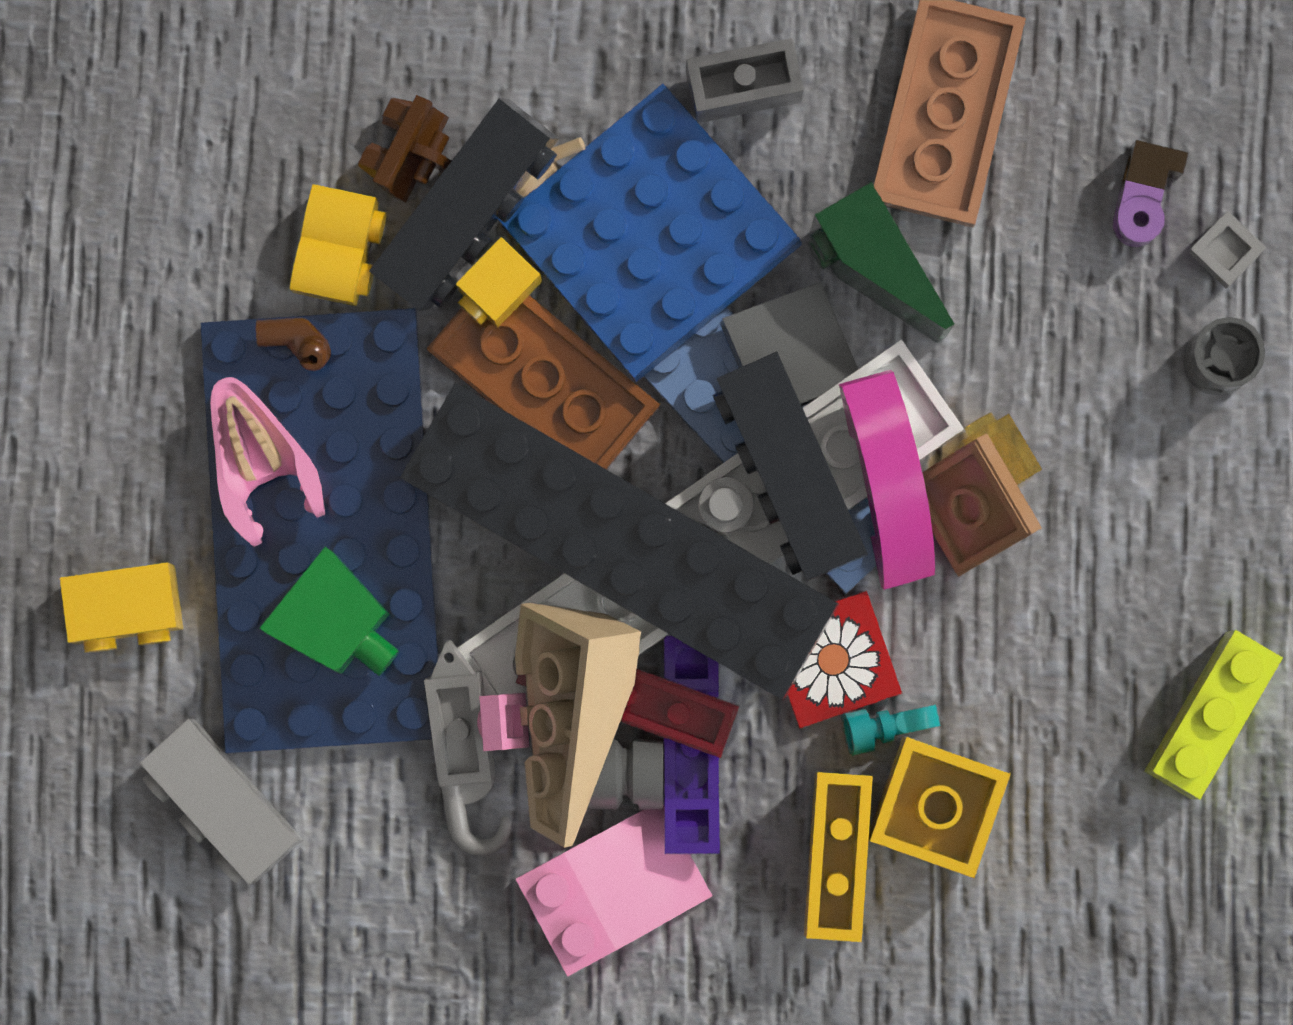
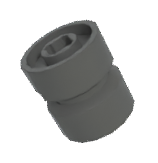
[1183,317,1265,396]
[587,739,663,810]

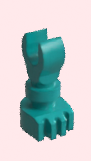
[841,705,941,756]

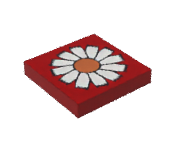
[787,591,902,729]

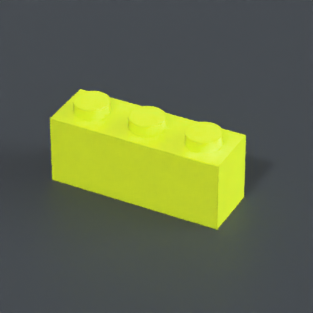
[1144,630,1283,800]

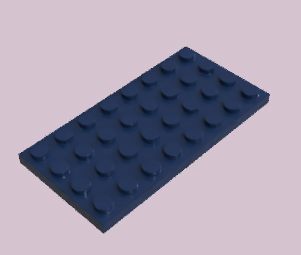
[200,308,439,753]

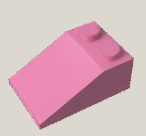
[516,805,712,977]

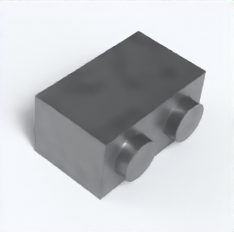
[686,38,804,123]

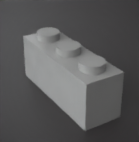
[140,719,303,885]

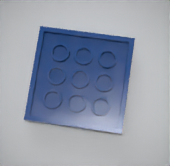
[498,84,802,382]

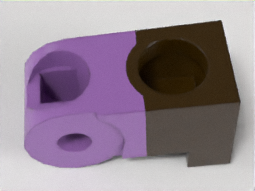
[1113,140,1189,247]

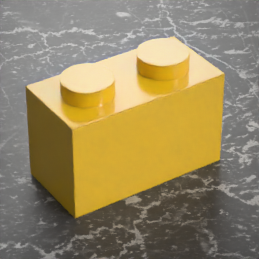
[60,562,184,653]

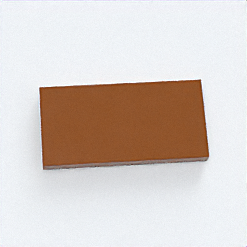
[426,295,660,470]

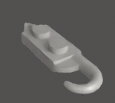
[424,640,510,856]

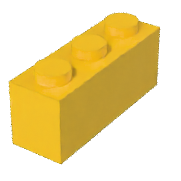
[804,772,873,942]

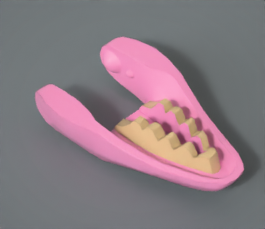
[210,377,325,547]

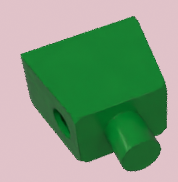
[260,546,399,676]

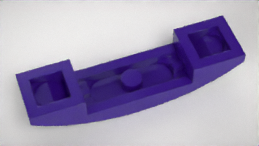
[664,636,720,854]

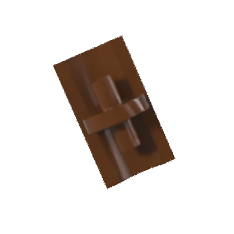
[358,95,452,203]

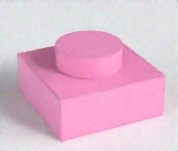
[477,693,529,751]

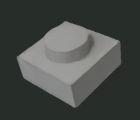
[1188,211,1266,289]

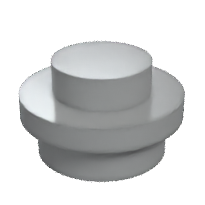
[699,477,754,532]

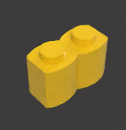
[290,184,386,306]

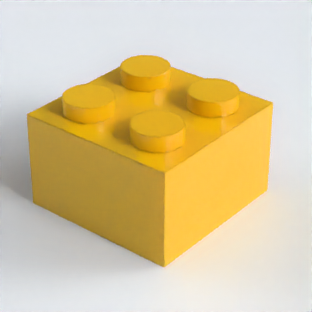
[868,737,1011,878]

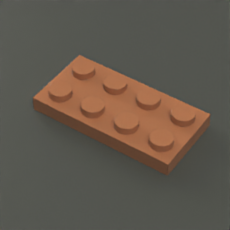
[874,0,1026,228]

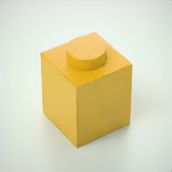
[456,237,542,328]

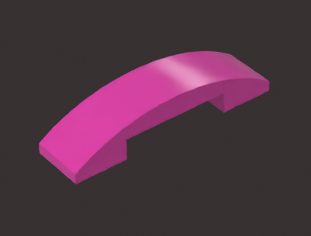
[839,370,935,590]

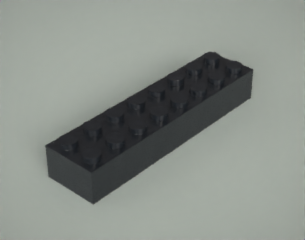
[400,382,839,700]

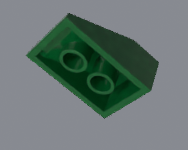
[807,182,955,343]

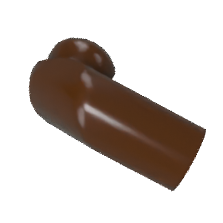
[256,318,331,371]

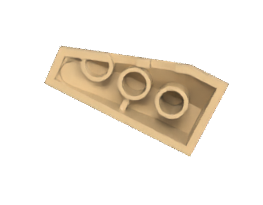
[515,603,641,848]

